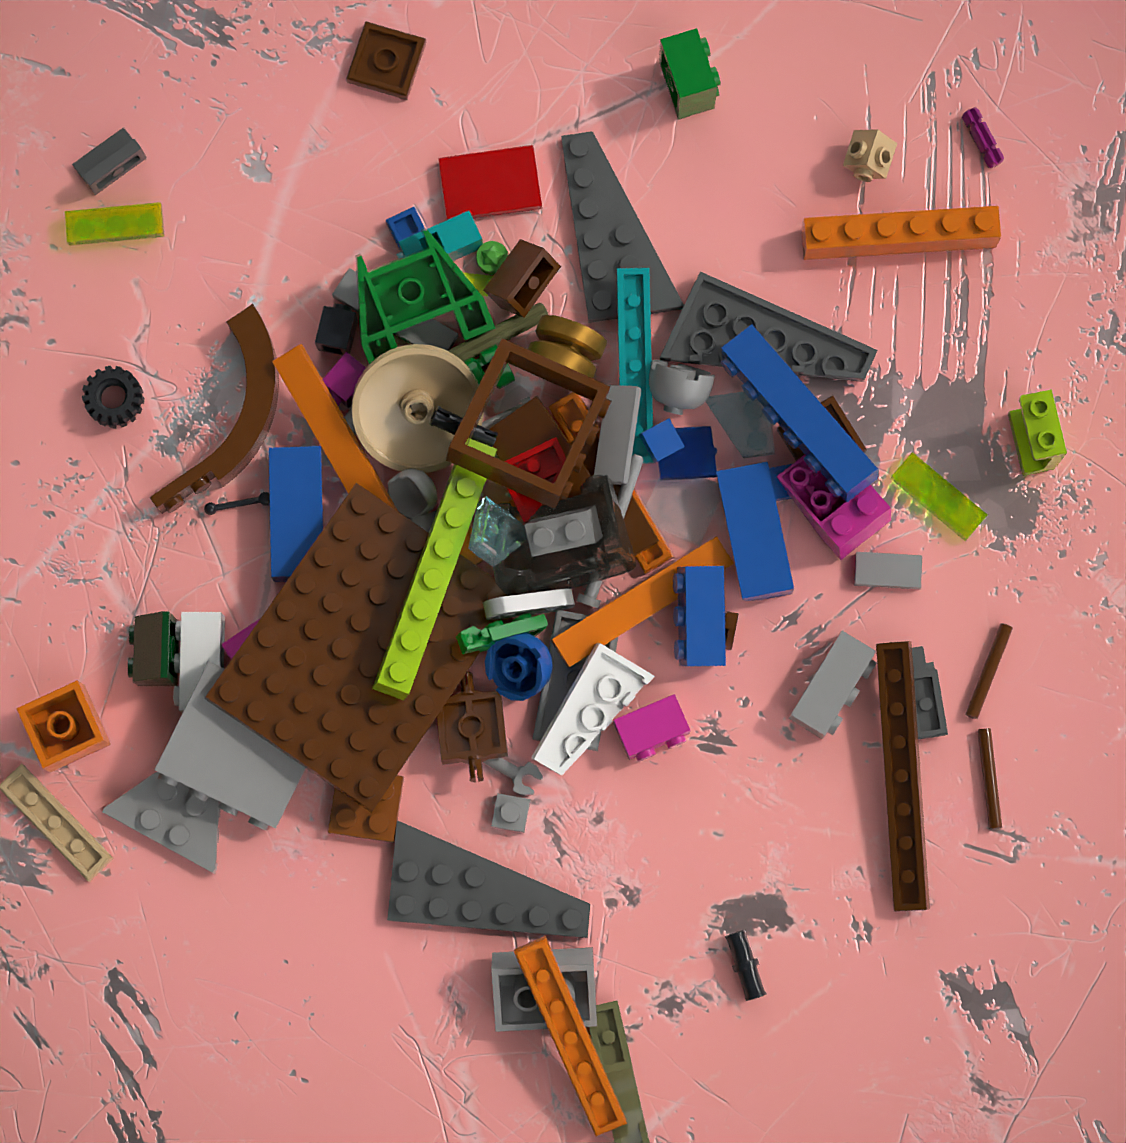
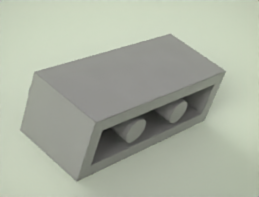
[788,631,877,739]

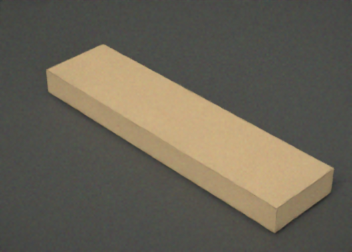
[0,764,114,882]

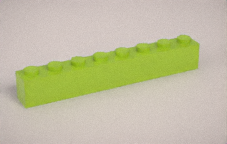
[372,439,497,700]

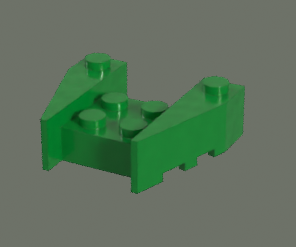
[355,228,495,364]

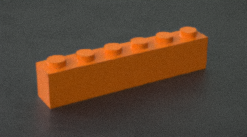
[801,206,1001,260]

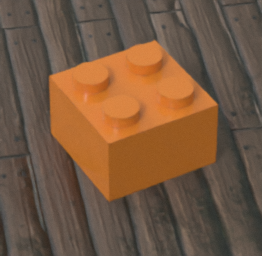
[16,680,111,773]

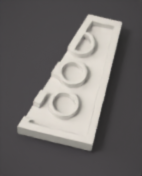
[531,643,655,775]

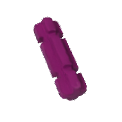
[962,107,1004,168]

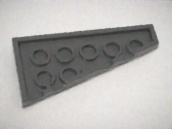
[660,271,878,382]
[387,820,591,938]

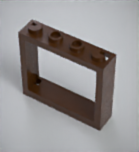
[446,338,612,509]

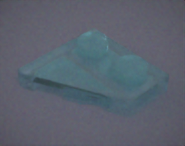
[468,496,527,567]

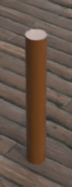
[965,623,1013,719]
[978,728,1002,829]

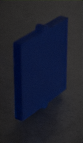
[658,426,717,481]

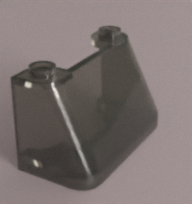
[483,475,636,596]

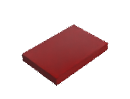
[438,145,542,220]

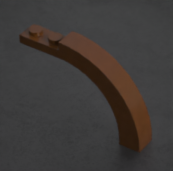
[150,304,279,514]

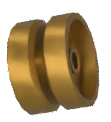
[528,314,607,378]

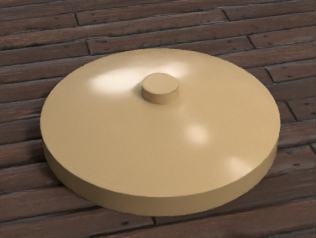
[352,344,483,473]

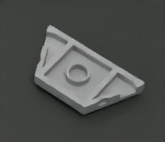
[102,772,220,874]

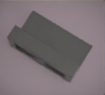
[72,127,147,195]

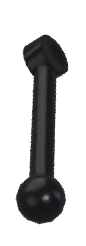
[204,492,270,515]

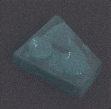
[706,392,775,459]

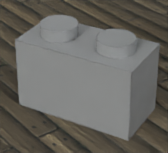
[524,505,603,557]

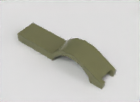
[589,1000,650,1143]

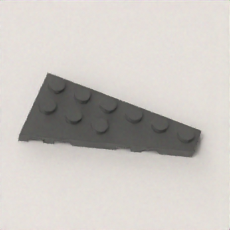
[561,131,684,323]

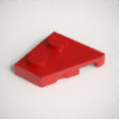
[504,437,566,524]

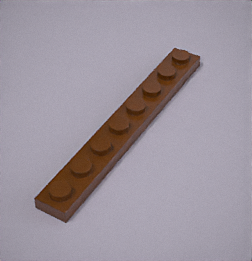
[876,641,930,911]

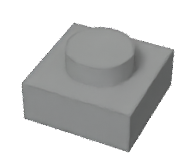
[491,793,530,833]

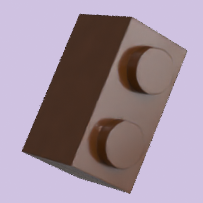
[483,239,561,318]

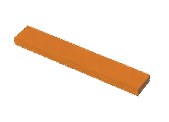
[272,344,398,511]
[549,392,675,574]
[551,536,734,668]
[514,936,627,1137]

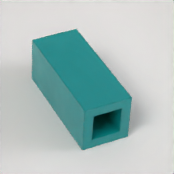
[396,211,483,261]

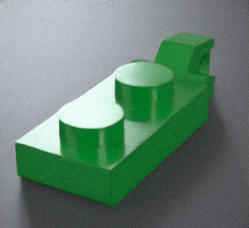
[455,613,548,654]

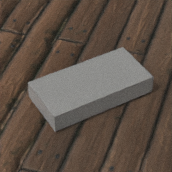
[854,552,922,590]

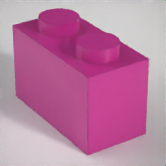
[613,694,691,762]

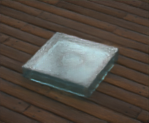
[646,461,721,547]

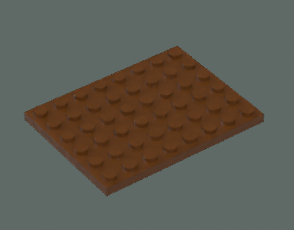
[205,483,518,812]

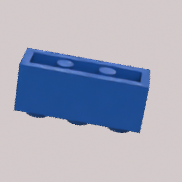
[673,566,726,667]

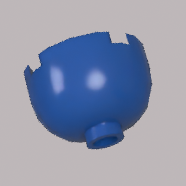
[484,633,553,701]

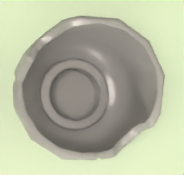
[388,468,438,520]

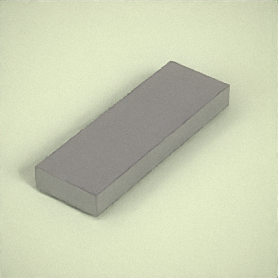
[593,385,641,485]

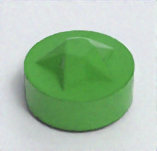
[476,241,508,275]

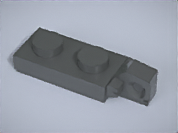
[912,646,948,740]

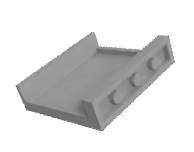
[154,661,305,830]

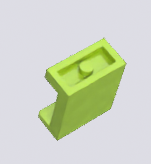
[1008,389,1067,476]

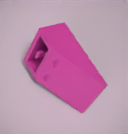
[777,455,891,560]

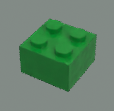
[659,28,721,120]

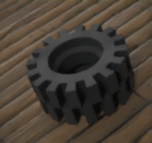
[82,366,145,428]

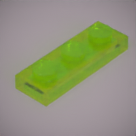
[65,202,165,246]
[890,452,988,541]

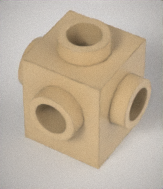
[843,129,897,182]

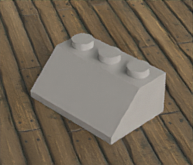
[491,947,597,1032]

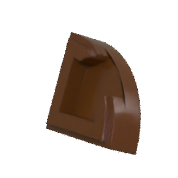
[725,611,739,650]

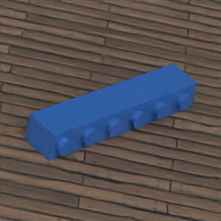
[721,324,878,503]

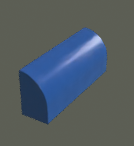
[269,446,323,582]
[716,462,794,601]

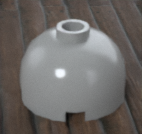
[649,360,715,415]

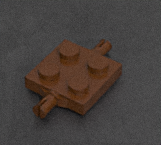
[437,672,508,782]

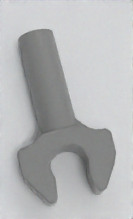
[483,758,543,796]

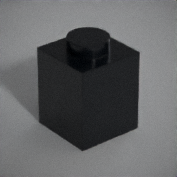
[315,304,358,356]

